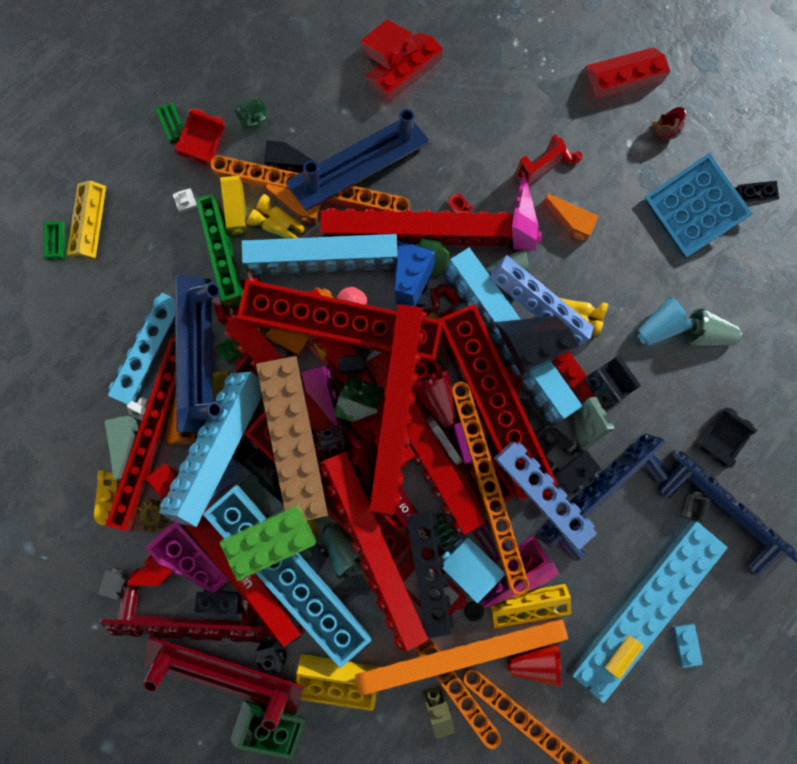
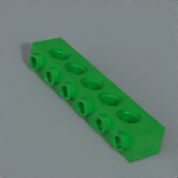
[196,193,243,309]

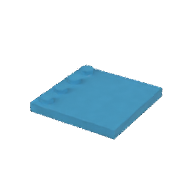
[645,153,753,258]

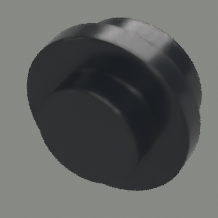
[464,601,484,621]

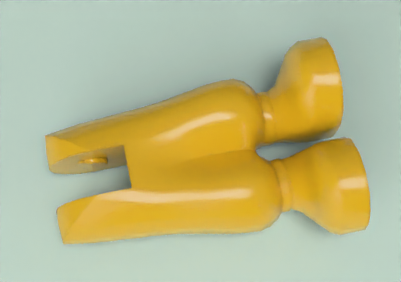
[247,194,305,239]
[560,298,608,338]

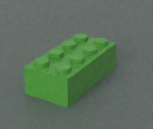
[220,504,316,581]

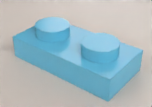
[673,624,703,668]

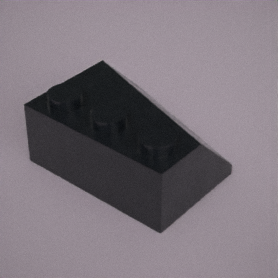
[495,316,579,375]

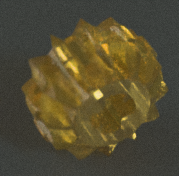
[135,499,169,532]

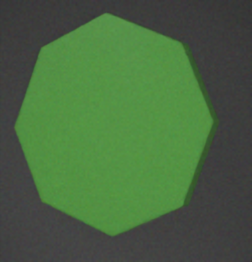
[415,238,449,276]

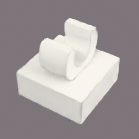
[173,188,198,214]
[127,397,149,421]

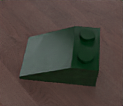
[230,700,306,759]

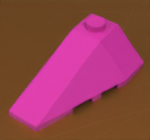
[512,177,542,251]
[145,521,229,593]
[481,535,559,608]

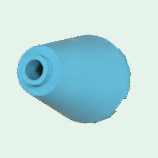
[637,296,693,346]

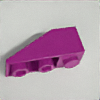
[301,364,344,425]

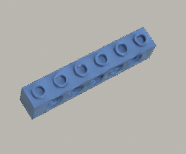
[489,255,594,350]
[494,442,597,550]

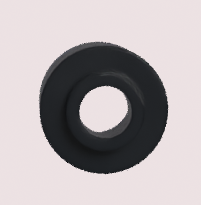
[338,354,367,375]

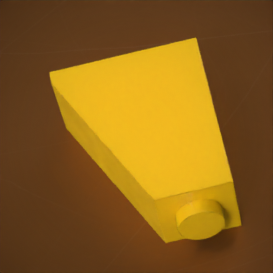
[220,176,248,235]

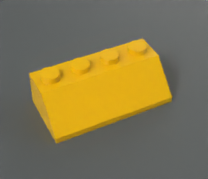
[296,654,381,711]

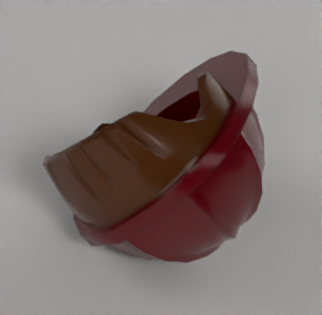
[652,107,686,140]

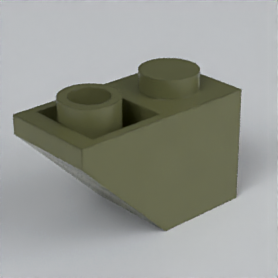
[423,686,455,739]

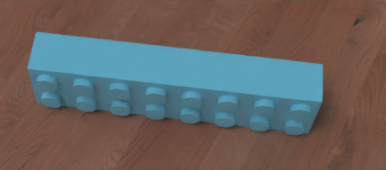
[242,234,398,276]
[158,372,262,527]

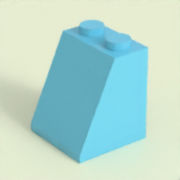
[441,535,506,603]

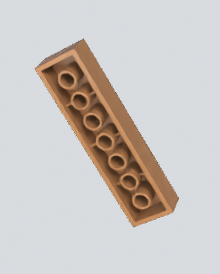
[256,356,328,520]

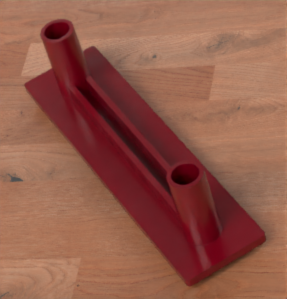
[100,587,268,643]
[142,636,304,731]

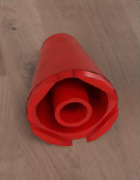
[507,645,562,687]

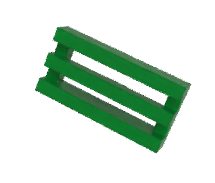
[155,102,184,143]
[44,221,65,260]

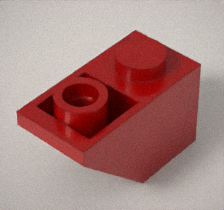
[126,555,175,586]

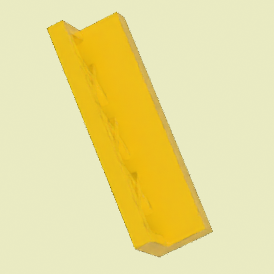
[67,180,106,259]
[490,584,571,629]

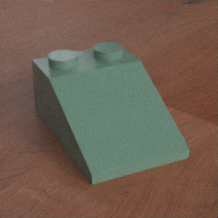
[105,416,141,481]

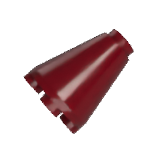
[412,370,456,428]

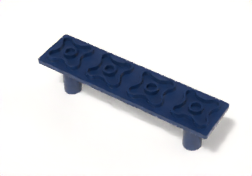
[286,109,429,211]
[175,275,222,432]
[535,434,670,561]
[658,449,797,577]

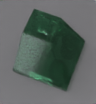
[333,375,385,422]

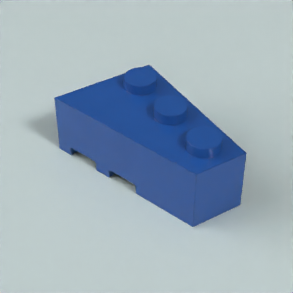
[395,241,435,307]

